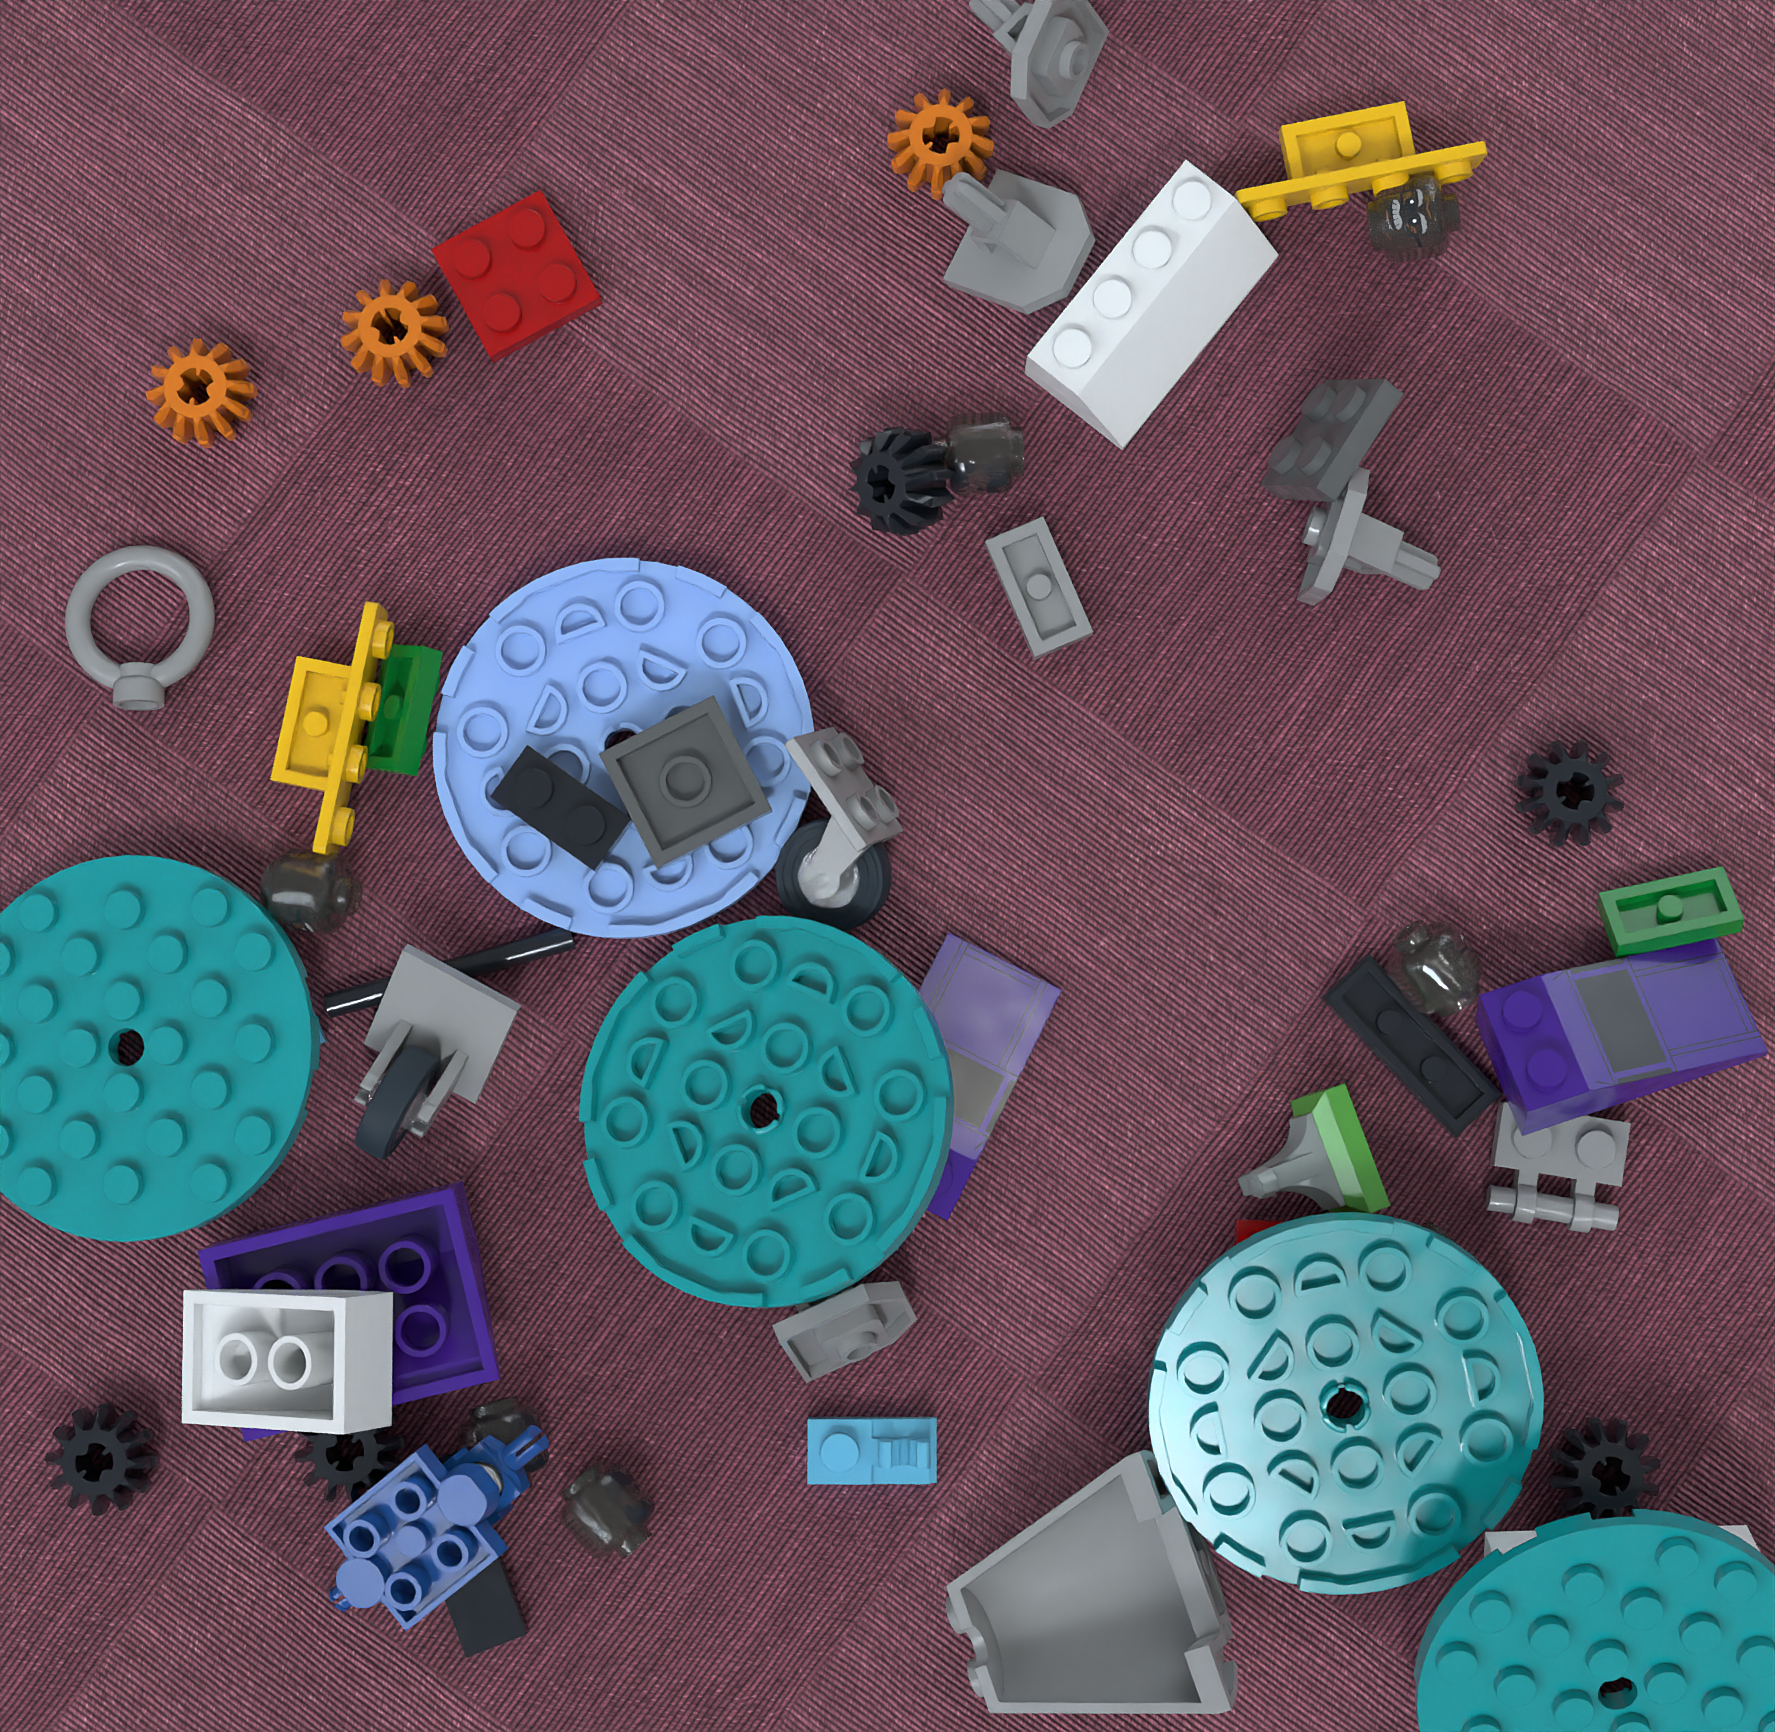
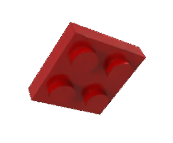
[431,190,603,363]

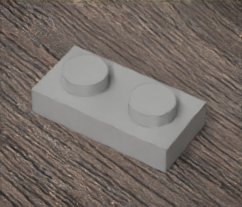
[984,517,1093,660]

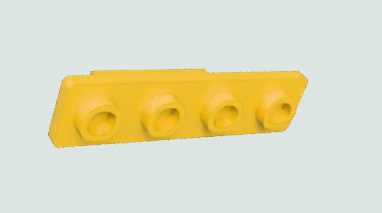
[1234,101,1488,222]
[270,601,394,858]

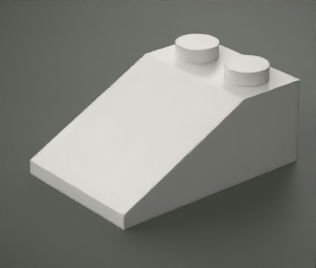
[182,1289,393,1434]

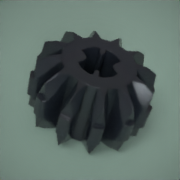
[847,426,956,536]
[1514,740,1624,848]
[44,1402,160,1516]
[294,1410,407,1504]
[1547,1416,1661,1520]

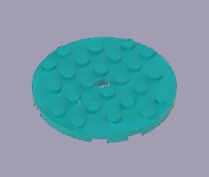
[0,855,320,1242]
[579,915,954,1309]
[1147,1212,1544,1595]
[1414,1509,1775,1732]

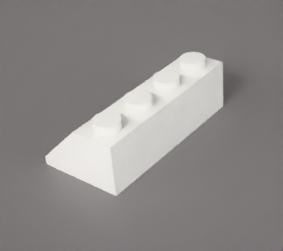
[1025,160,1279,450]

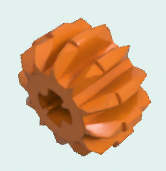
[887,88,994,201]
[340,279,449,388]
[146,338,258,448]

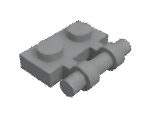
[1485,1102,1631,1233]

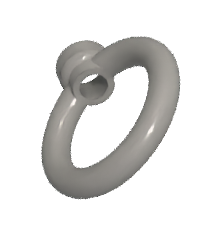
[65,545,215,711]

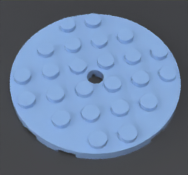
[433,558,815,939]

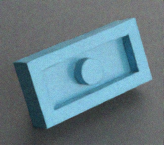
[807,1417,937,1485]

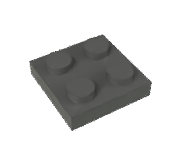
[1260,379,1404,502]
[599,695,773,870]

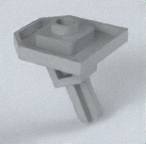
[969,0,1110,129]
[941,169,1096,315]
[1296,467,1441,606]
[772,1281,917,1383]

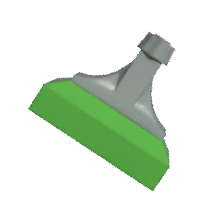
[1238,1083,1391,1214]

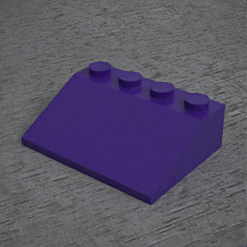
[198,1181,501,1442]

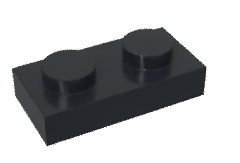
[490,745,633,873]

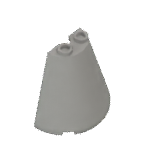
[945,1450,1238,1714]

